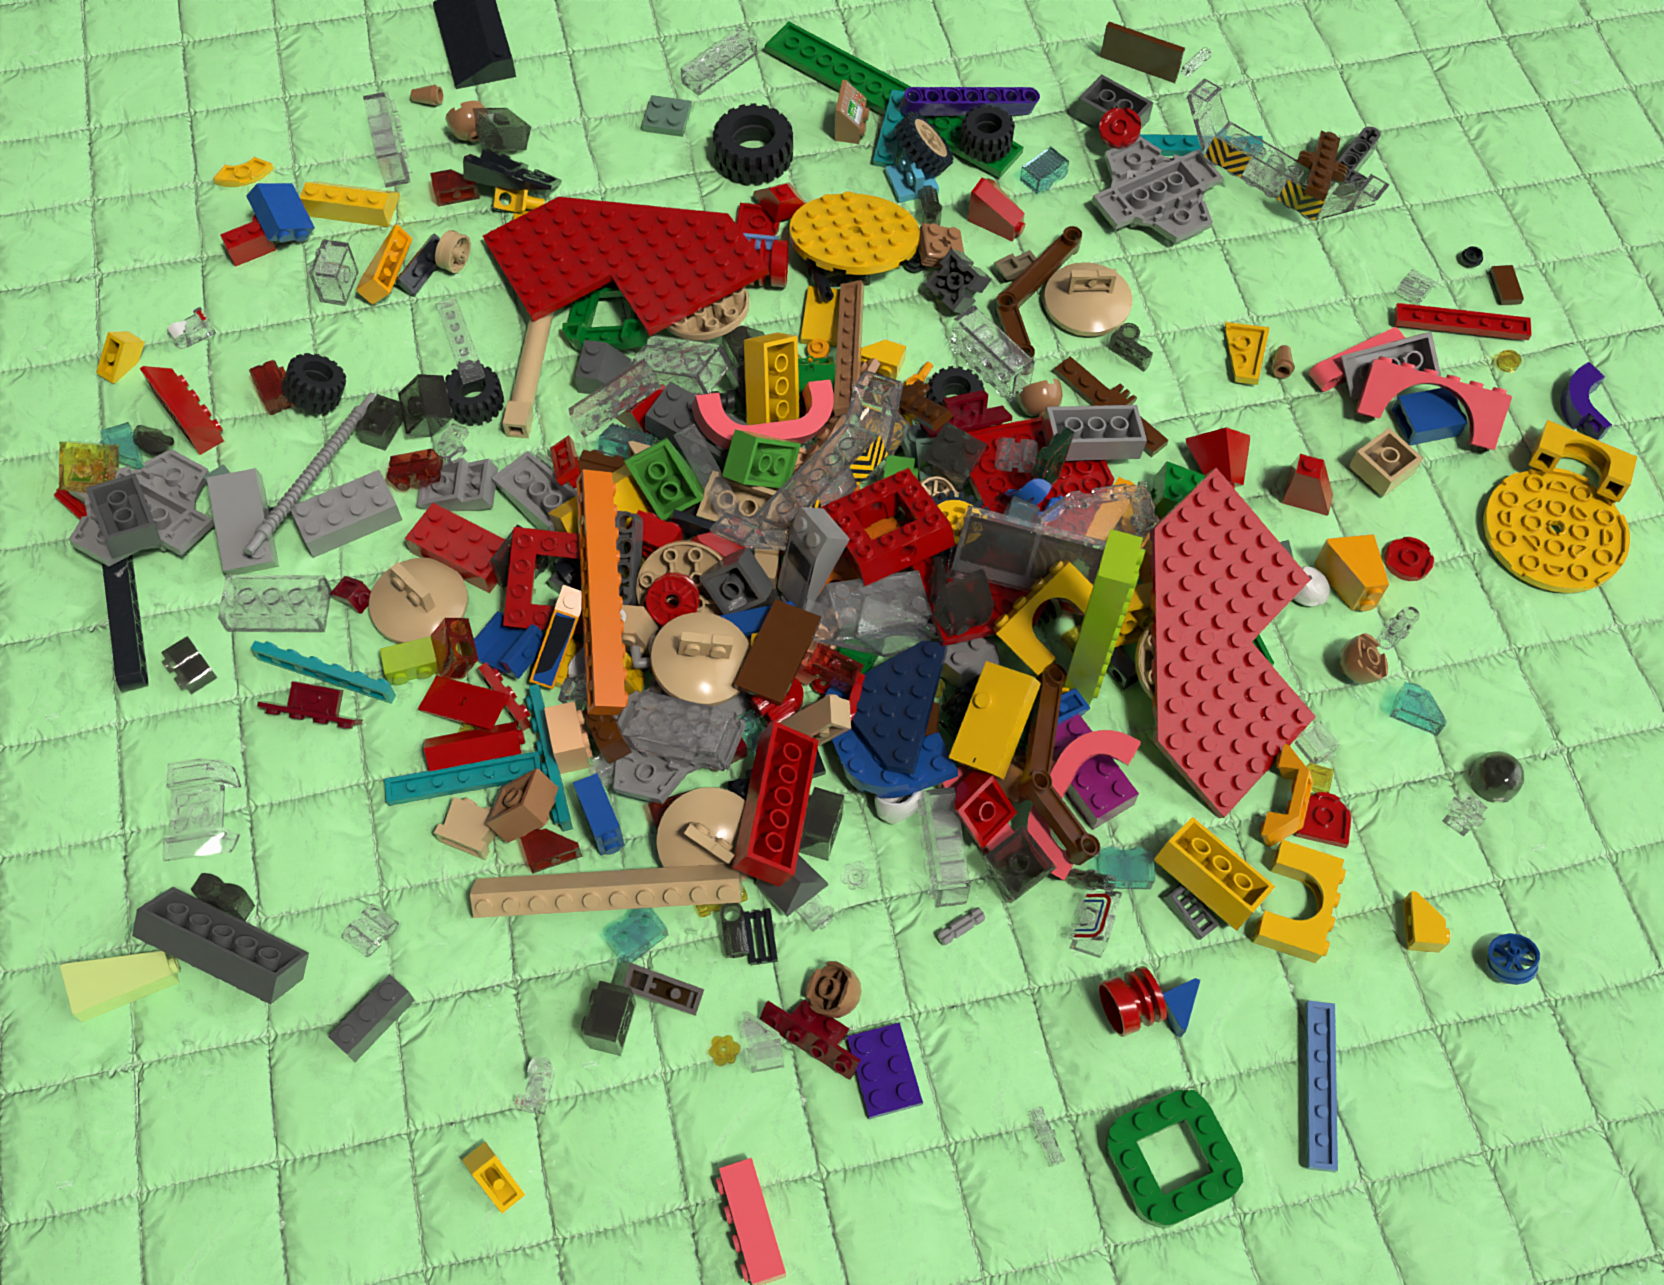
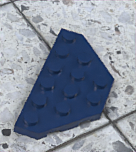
[852,640,948,775]

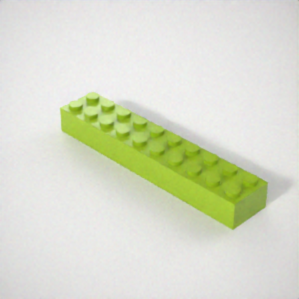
[1063,529,1145,706]

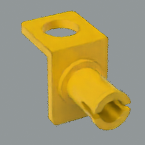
[493,187,545,212]

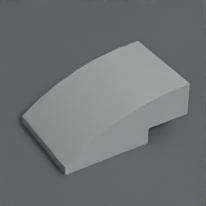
[417,458,498,511]

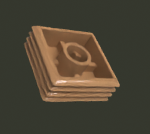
[918,223,965,268]

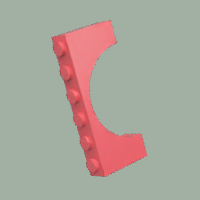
[1354,356,1513,450]

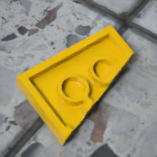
[1224,322,1270,385]

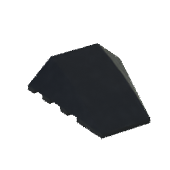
[463,147,562,190]

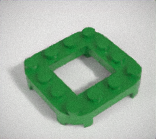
[562,281,649,351]
[1105,1090,1243,1229]

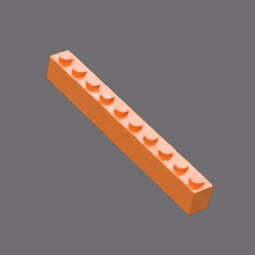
[576,469,628,716]

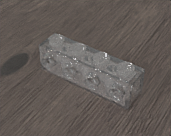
[681,26,757,96]
[568,358,661,438]

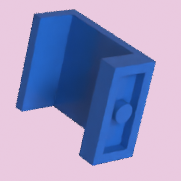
[467,611,545,679]

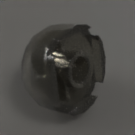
[1469,751,1525,803]

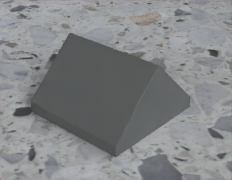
[755,854,828,917]

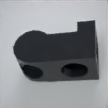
[1107,646,1139,690]

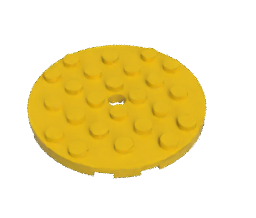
[789,191,920,275]
[1483,468,1630,593]

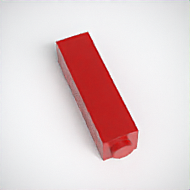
[424,721,526,771]

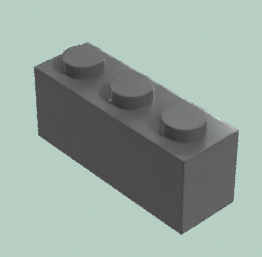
[328,974,415,1062]

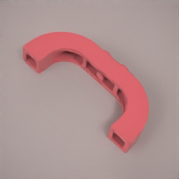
[691,380,834,450]
[1027,730,1141,881]

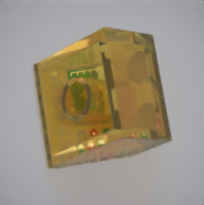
[59,440,119,492]

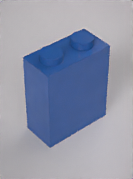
[246,183,315,242]
[1392,388,1468,446]
[573,773,625,855]

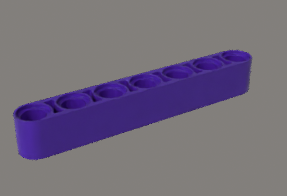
[899,87,1040,116]

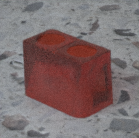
[431,617,479,679]

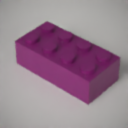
[1053,714,1139,830]

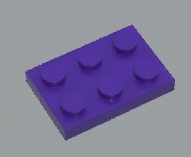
[847,1022,923,1120]

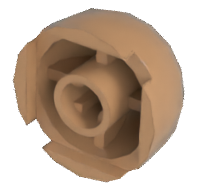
[445,100,489,142]
[1016,379,1063,417]
[1339,633,1388,684]
[806,961,862,1018]

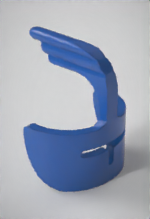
[1005,479,1063,521]

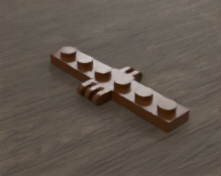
[1298,130,1348,202]
[1054,356,1169,458]
[864,371,953,431]

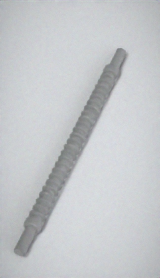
[243,393,377,555]

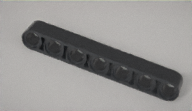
[102,555,149,692]

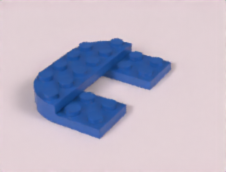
[825,669,958,798]

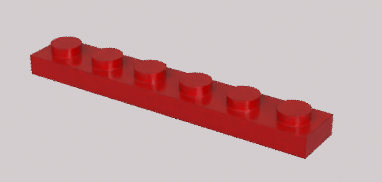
[1394,303,1532,341]

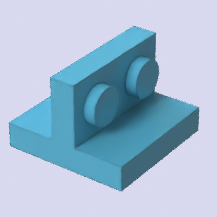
[885,148,939,203]

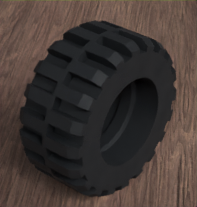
[713,103,793,185]

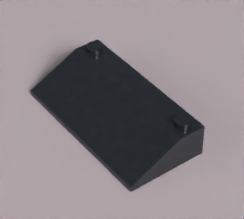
[433,0,516,89]

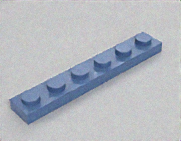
[1305,1000,1338,1173]

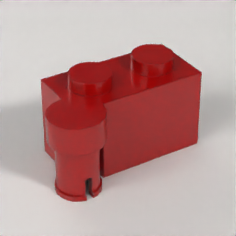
[220,214,276,267]

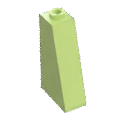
[60,951,181,1022]

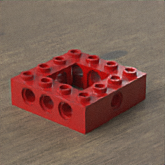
[820,468,955,586]
[503,527,584,634]

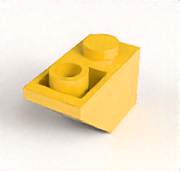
[861,340,906,380]

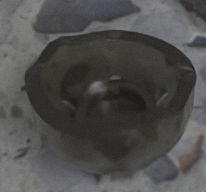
[133,425,174,456]

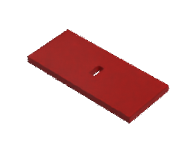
[418,675,509,731]

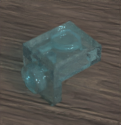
[739,710,766,755]

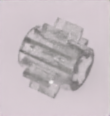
[587,754,615,787]

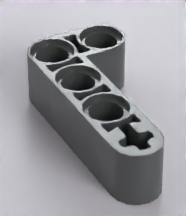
[1329,126,1380,203]
[615,511,643,606]

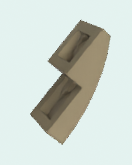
[994,250,1037,280]

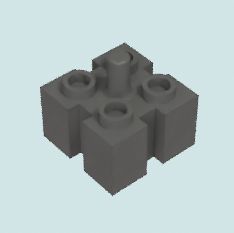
[925,248,992,314]

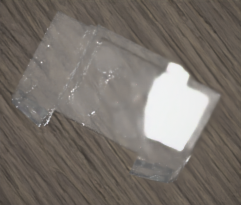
[162,758,241,861]

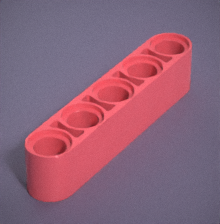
[1308,327,1406,392]

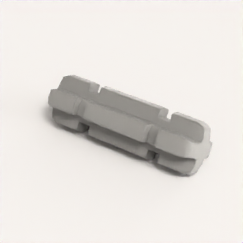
[937,907,986,945]

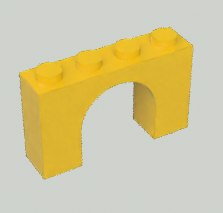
[1529,420,1637,503]
[993,558,1093,675]
[1253,839,1346,964]

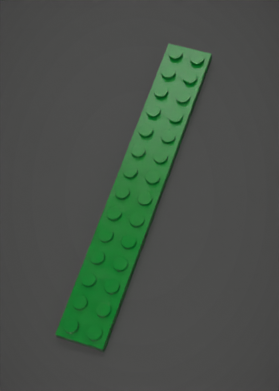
[765,21,1024,178]

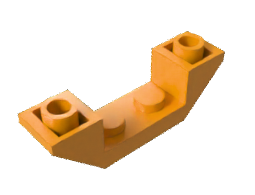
[1260,744,1313,847]

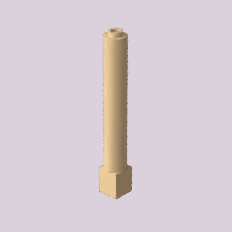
[503,312,554,439]

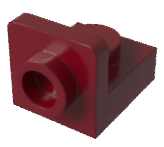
[330,576,371,614]

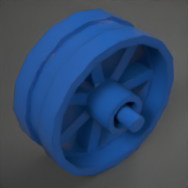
[1487,933,1540,985]

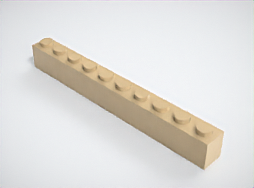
[470,864,743,918]

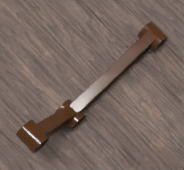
[995,226,1082,373]
[1018,663,1101,865]

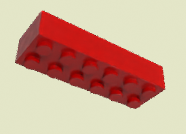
[732,721,819,887]

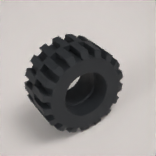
[960,105,1015,163]
[282,353,347,413]
[442,363,504,426]
[926,366,985,406]

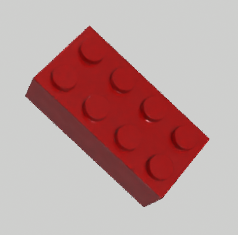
[405,503,512,594]

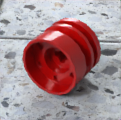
[748,238,789,287]
[1098,966,1167,1037]

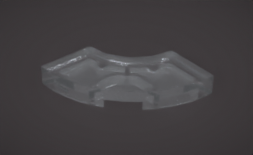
[437,423,470,465]

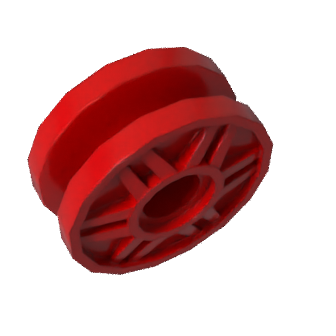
[646,572,700,626]

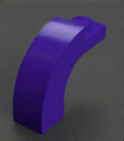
[1560,362,1612,441]

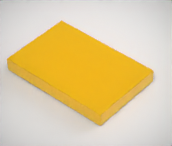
[801,286,840,347]

